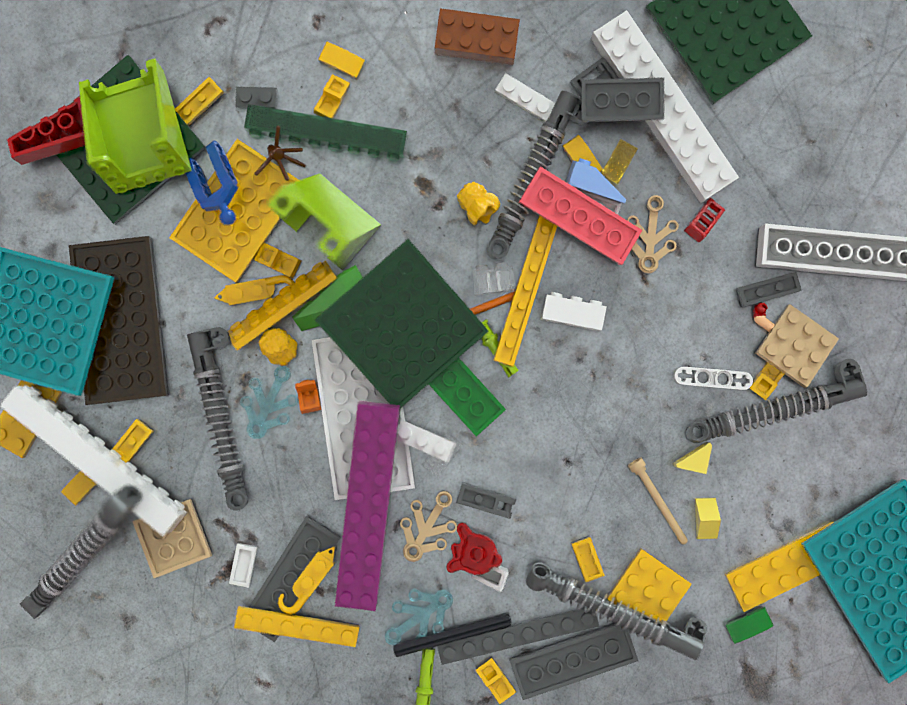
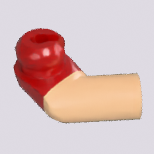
[753,302,775,332]

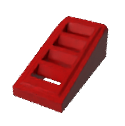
[684,197,726,242]

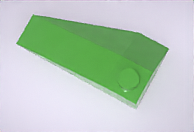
[292,265,363,331]

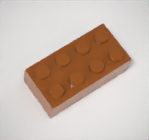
[434,8,520,65]

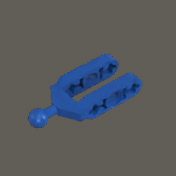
[186,140,238,225]

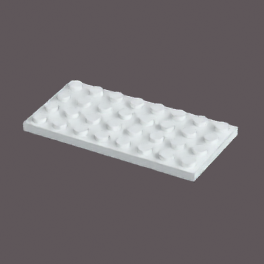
[312,337,415,500]

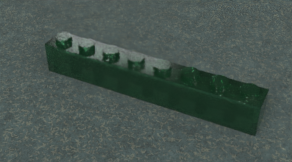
[244,104,408,160]

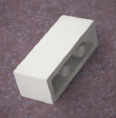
[541,292,607,331]

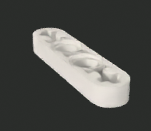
[673,367,753,390]

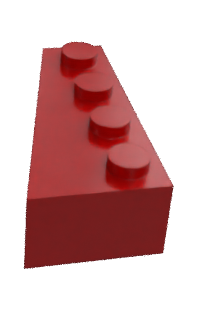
[7,96,86,165]

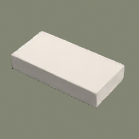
[229,543,258,588]

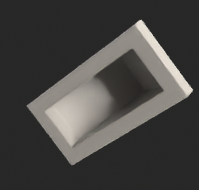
[472,566,509,592]

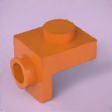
[295,380,322,414]

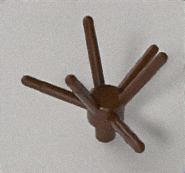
[255,125,306,181]

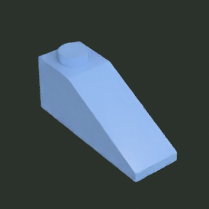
[565,158,626,203]

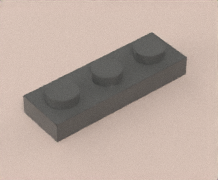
[737,272,802,307]

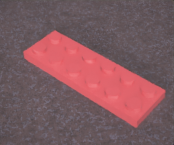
[519,166,642,265]

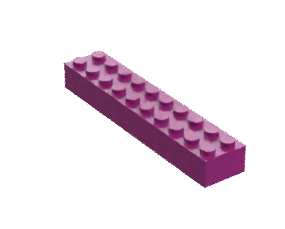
[335,401,400,611]

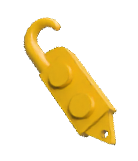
[214,275,294,305]
[278,546,335,614]

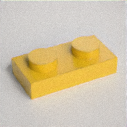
[112,419,154,463]

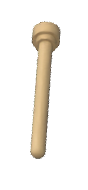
[628,457,688,545]

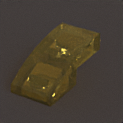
[601,139,638,184]

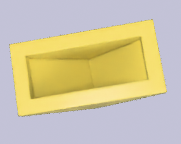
[672,442,712,474]
[695,498,721,539]

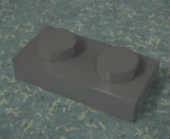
[235,86,277,109]

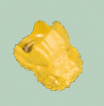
[457,182,500,225]
[258,328,298,366]

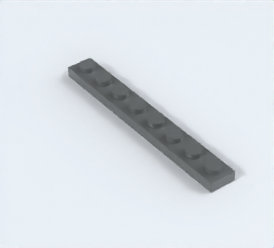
[437,607,599,665]

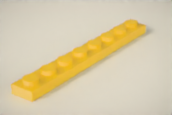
[493,215,557,367]

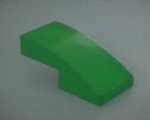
[726,607,774,644]

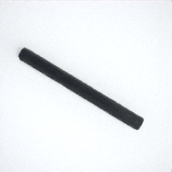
[393,614,512,657]

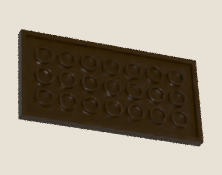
[68,236,168,405]

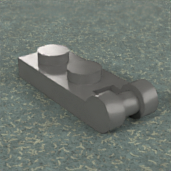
[456,483,516,519]

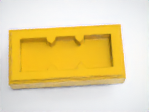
[571,537,605,582]

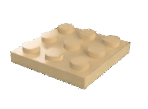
[755,304,839,388]
[132,499,212,578]

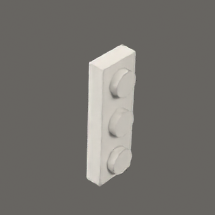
[495,73,555,123]
[396,420,457,462]

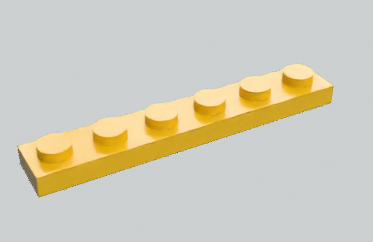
[234,606,359,647]

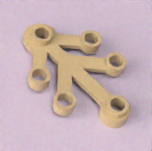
[627,195,679,274]
[400,491,457,562]

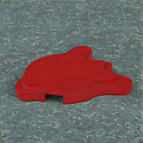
[446,523,502,575]

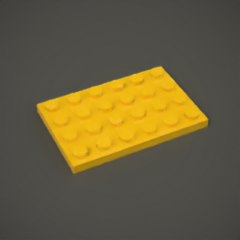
[169,139,299,283]

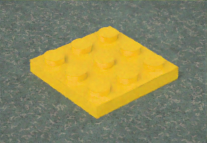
[607,548,692,621]

